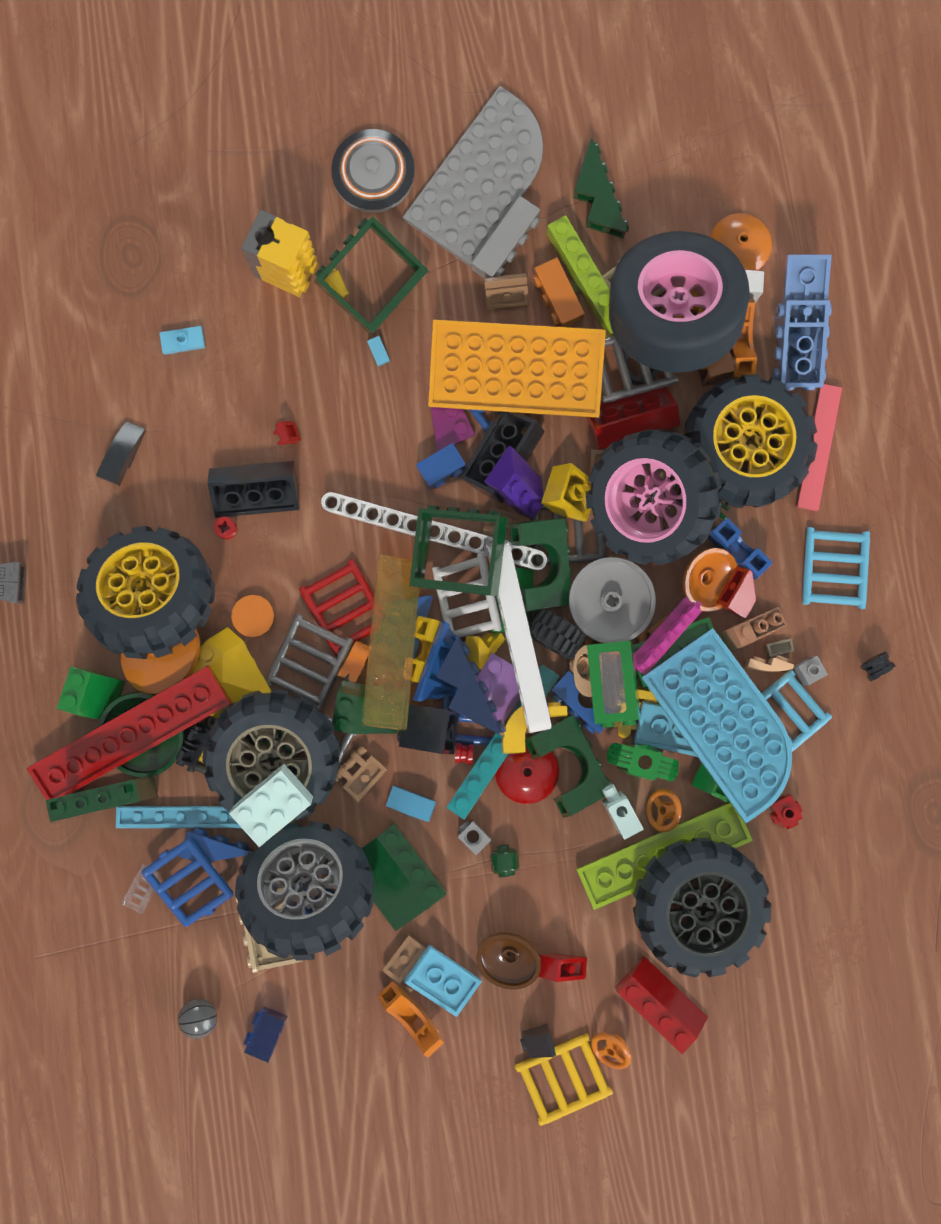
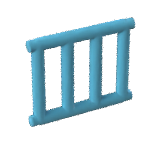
[802,527,870,609]
[761,669,832,752]

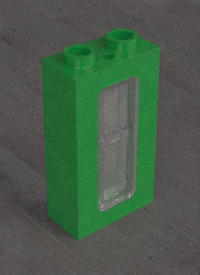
[587,641,641,728]

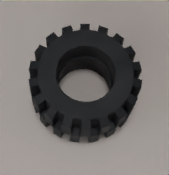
[529,609,586,659]

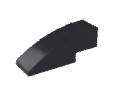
[96,422,146,486]

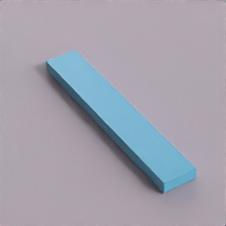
[116,806,241,828]

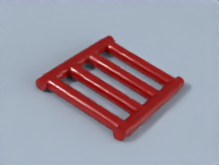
[299,559,383,656]

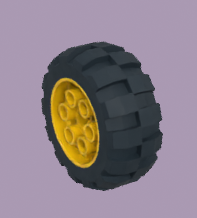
[684,375,818,508]
[76,526,215,659]

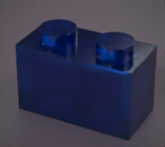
[243,1006,288,1063]

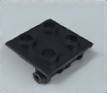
[176,722,210,770]

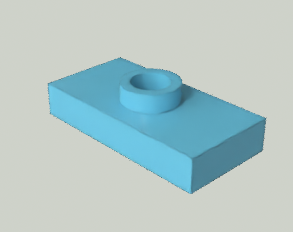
[159,326,205,355]

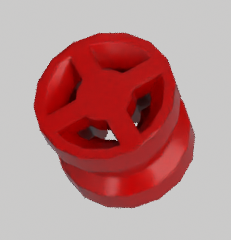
[213,517,237,540]
[455,742,474,765]

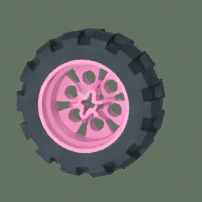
[586,429,722,565]

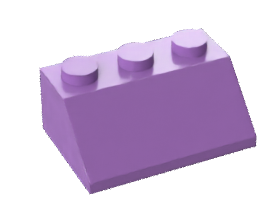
[478,653,520,724]

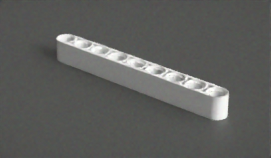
[486,540,551,733]

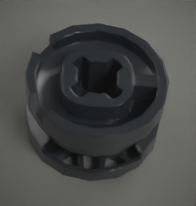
[860,651,896,681]

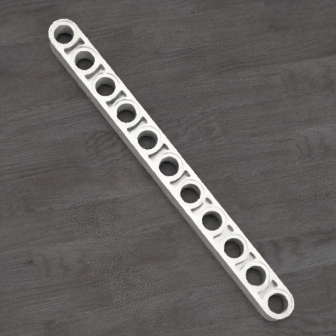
[321,492,547,571]

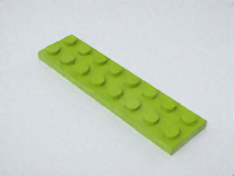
[576,802,753,910]

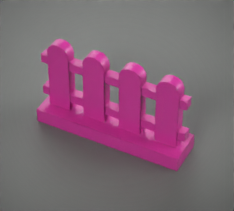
[634,597,702,676]

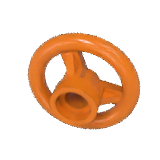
[646,788,682,832]
[591,1033,631,1069]

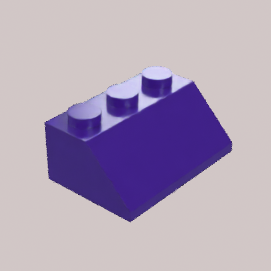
[484,446,544,520]

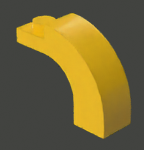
[501,702,567,754]

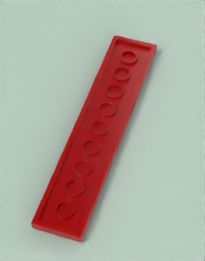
[26,665,232,800]

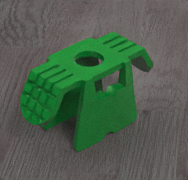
[607,743,679,781]

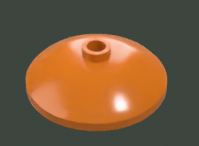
[710,213,772,271]
[683,548,738,612]

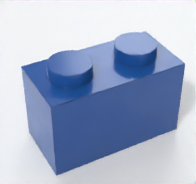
[416,443,466,490]

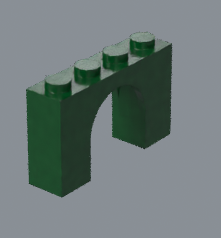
[509,518,571,611]
[525,715,611,818]

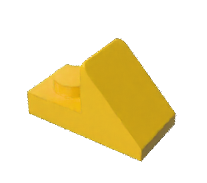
[466,633,505,670]

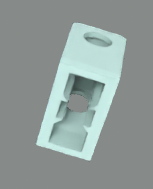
[602,784,644,840]

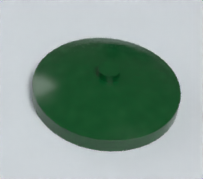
[98,691,185,777]

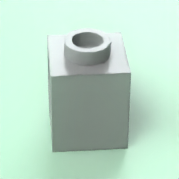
[793,656,828,686]
[458,820,491,855]

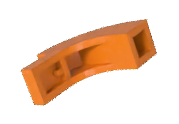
[730,299,757,377]
[377,981,444,1058]

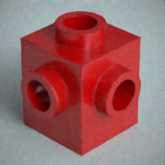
[769,794,803,829]

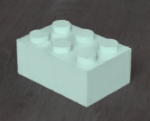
[229,764,313,847]

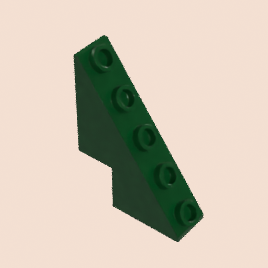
[573,139,629,239]

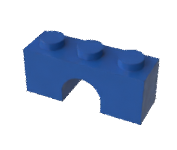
[708,517,773,580]
[550,671,614,734]

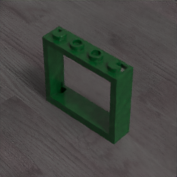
[314,216,429,334]
[409,505,508,597]
[46,776,158,822]

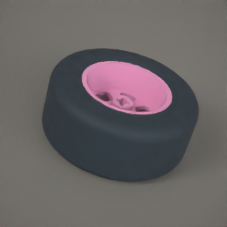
[609,231,750,373]

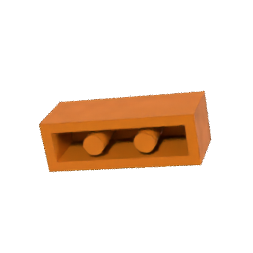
[532,258,585,327]

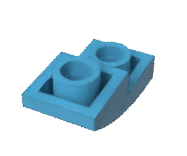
[386,785,437,822]

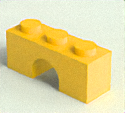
[401,616,450,683]

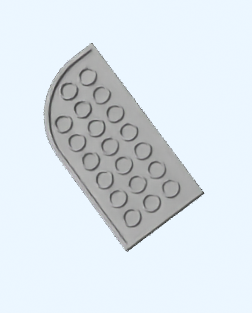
[403,86,543,267]

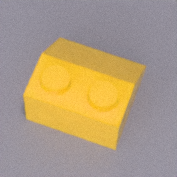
[541,463,591,522]

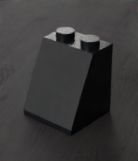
[397,704,460,755]

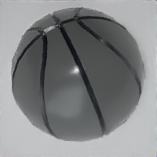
[178,999,217,1039]

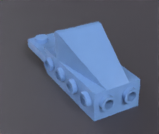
[772,254,832,390]

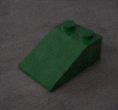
[332,680,406,734]

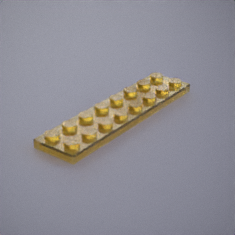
[362,555,419,730]

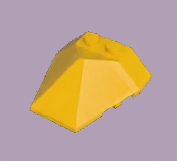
[193,627,271,718]

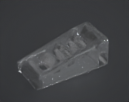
[121,864,162,914]

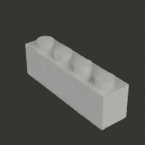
[472,196,541,278]

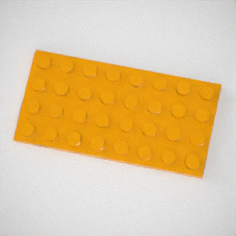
[428,320,606,418]

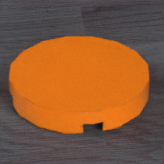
[231,595,275,638]

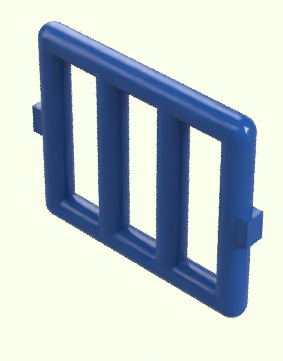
[141,838,234,927]

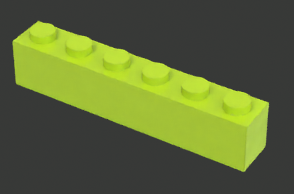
[546,215,614,337]

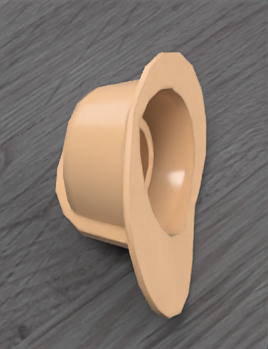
[569,645,603,697]

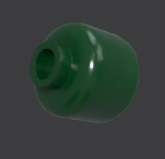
[490,844,520,877]

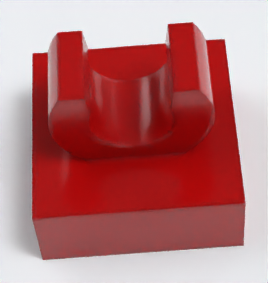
[273,421,301,445]

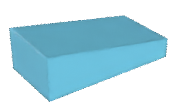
[367,336,390,366]

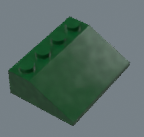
[362,822,447,931]

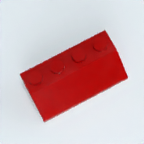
[587,387,680,450]
[615,956,708,1054]

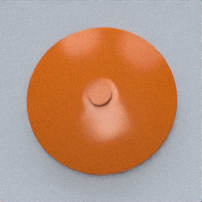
[121,629,200,695]

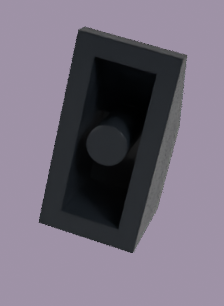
[520,1024,556,1058]

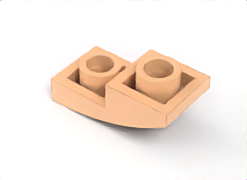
[744,655,794,672]

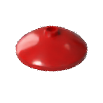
[495,745,559,804]

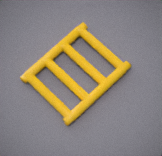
[515,1033,613,1126]

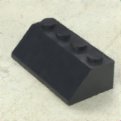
[460,411,545,503]
[207,461,300,518]

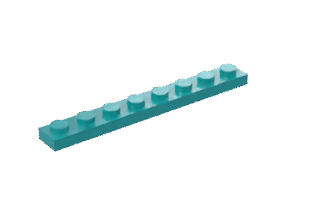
[446,664,560,820]

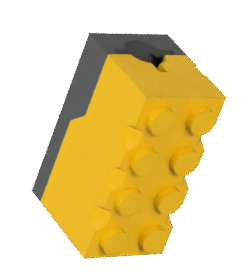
[241,209,319,298]

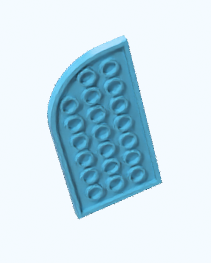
[641,628,792,823]

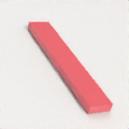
[796,384,842,511]

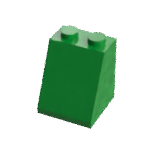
[56,666,126,720]

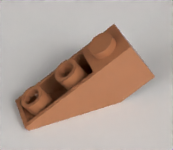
[718,607,787,652]

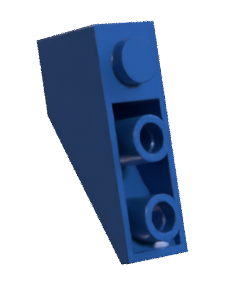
[179,828,253,862]

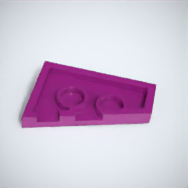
[428,387,475,452]

